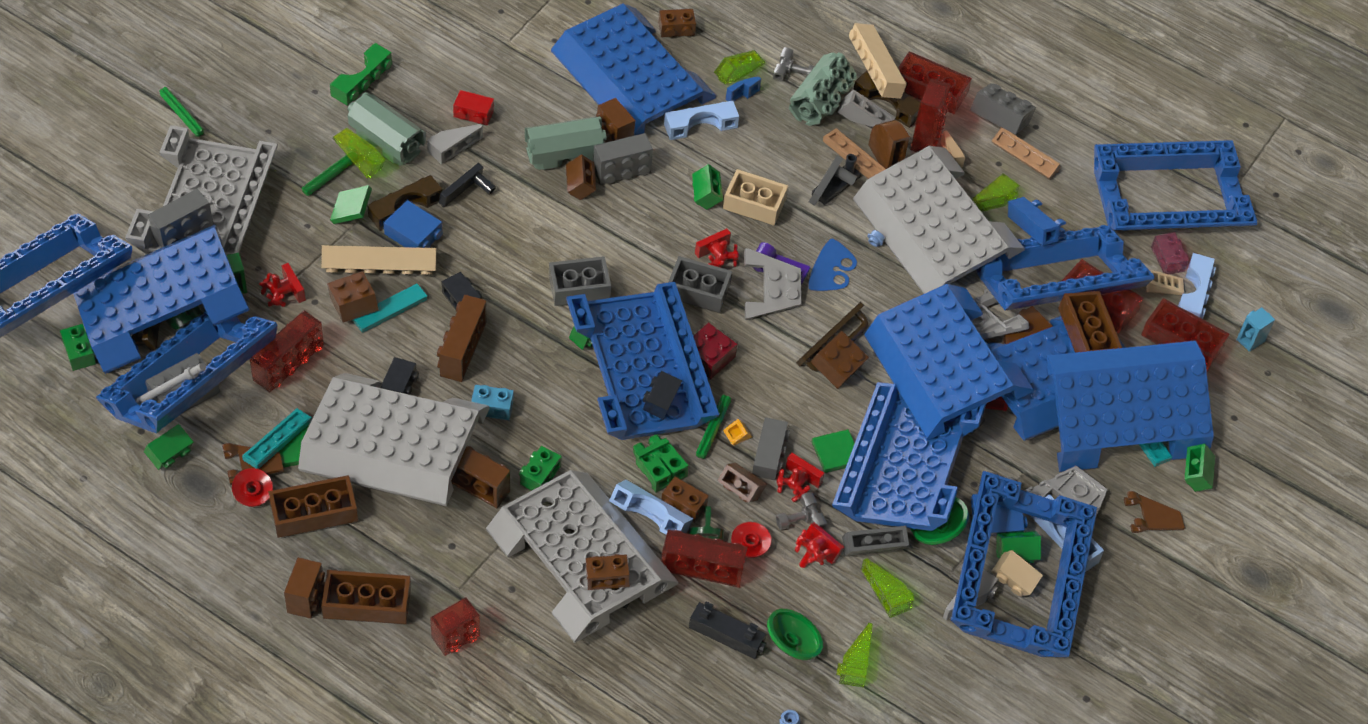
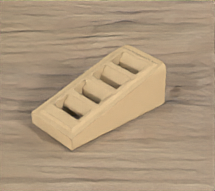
[940,131,965,168]
[1146,270,1184,295]

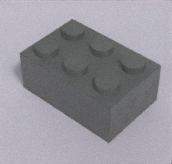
[970,83,1036,135]
[593,133,653,185]
[148,189,214,248]
[549,256,611,306]
[668,256,732,313]
[146,353,220,413]

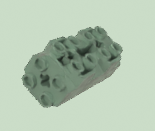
[789,52,857,126]
[347,92,426,165]
[525,116,606,170]

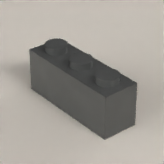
[752,417,790,480]
[842,526,909,556]

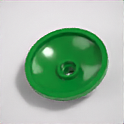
[911,497,969,545]
[767,608,823,660]

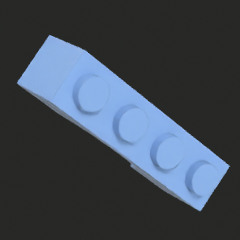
[664,101,739,140]
[1175,253,1216,325]
[609,480,693,541]
[1031,494,1104,572]

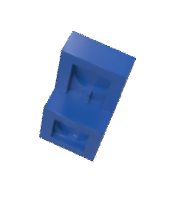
[726,77,761,102]

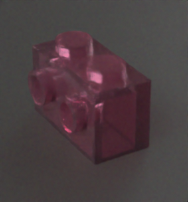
[1151,232,1189,274]

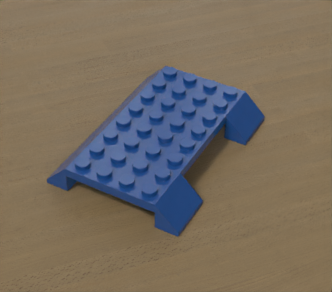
[551,3,716,136]
[73,225,249,374]
[566,282,719,440]
[864,284,1034,440]
[986,316,1126,441]
[1046,341,1214,472]
[832,382,987,531]

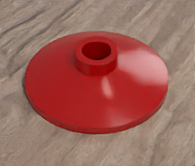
[232,468,273,507]
[731,522,771,558]

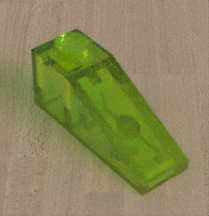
[714,50,765,85]
[332,128,385,179]
[971,173,1020,212]
[861,558,914,618]
[836,623,873,688]

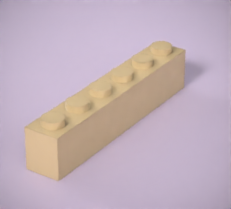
[849,23,906,99]
[321,245,437,275]

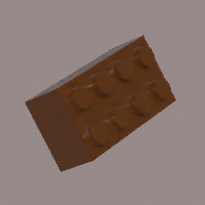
[1058,291,1122,353]
[437,295,487,382]
[451,445,510,509]
[268,475,358,538]
[322,570,411,624]

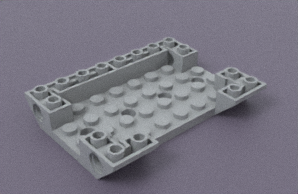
[486,470,678,643]

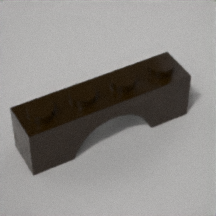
[853,70,924,128]
[367,175,443,231]

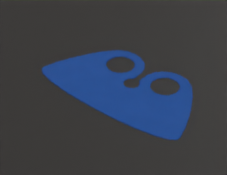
[809,238,857,291]

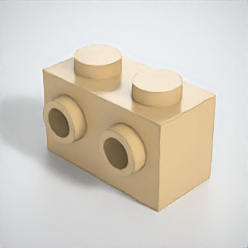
[991,550,1043,596]

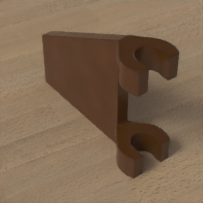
[222,443,284,485]
[1124,491,1185,533]

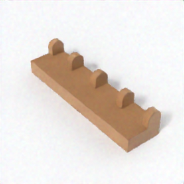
[992,127,1061,180]
[823,128,886,179]

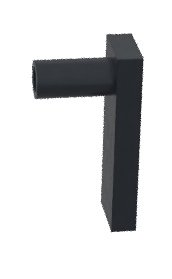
[812,154,861,205]
[439,162,496,207]

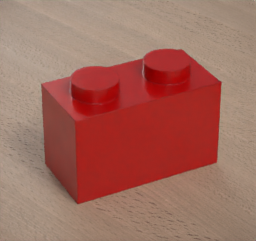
[453,90,494,125]

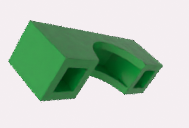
[330,43,392,106]

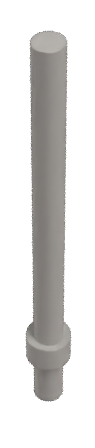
[135,363,206,405]

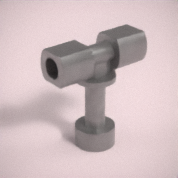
[773,47,815,81]
[776,492,827,530]

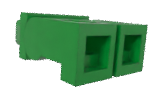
[633,434,689,493]

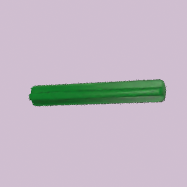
[159,87,204,137]
[302,149,360,196]
[696,395,731,459]

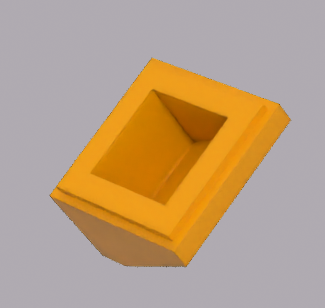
[723,419,753,446]

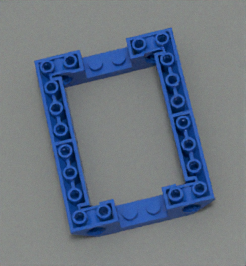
[1094,140,1257,230]
[0,213,133,338]
[976,225,1154,311]
[96,309,278,434]
[951,471,1097,657]

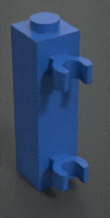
[1008,197,1066,246]

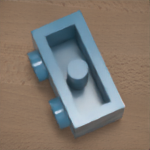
[1236,307,1275,352]
[471,385,514,420]

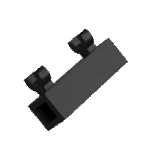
[689,601,767,659]

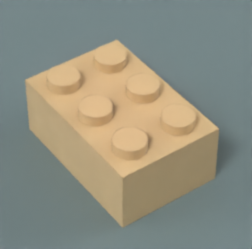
[723,169,788,225]

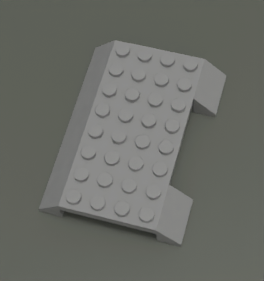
[125,125,278,255]
[853,146,1025,294]
[298,373,490,506]

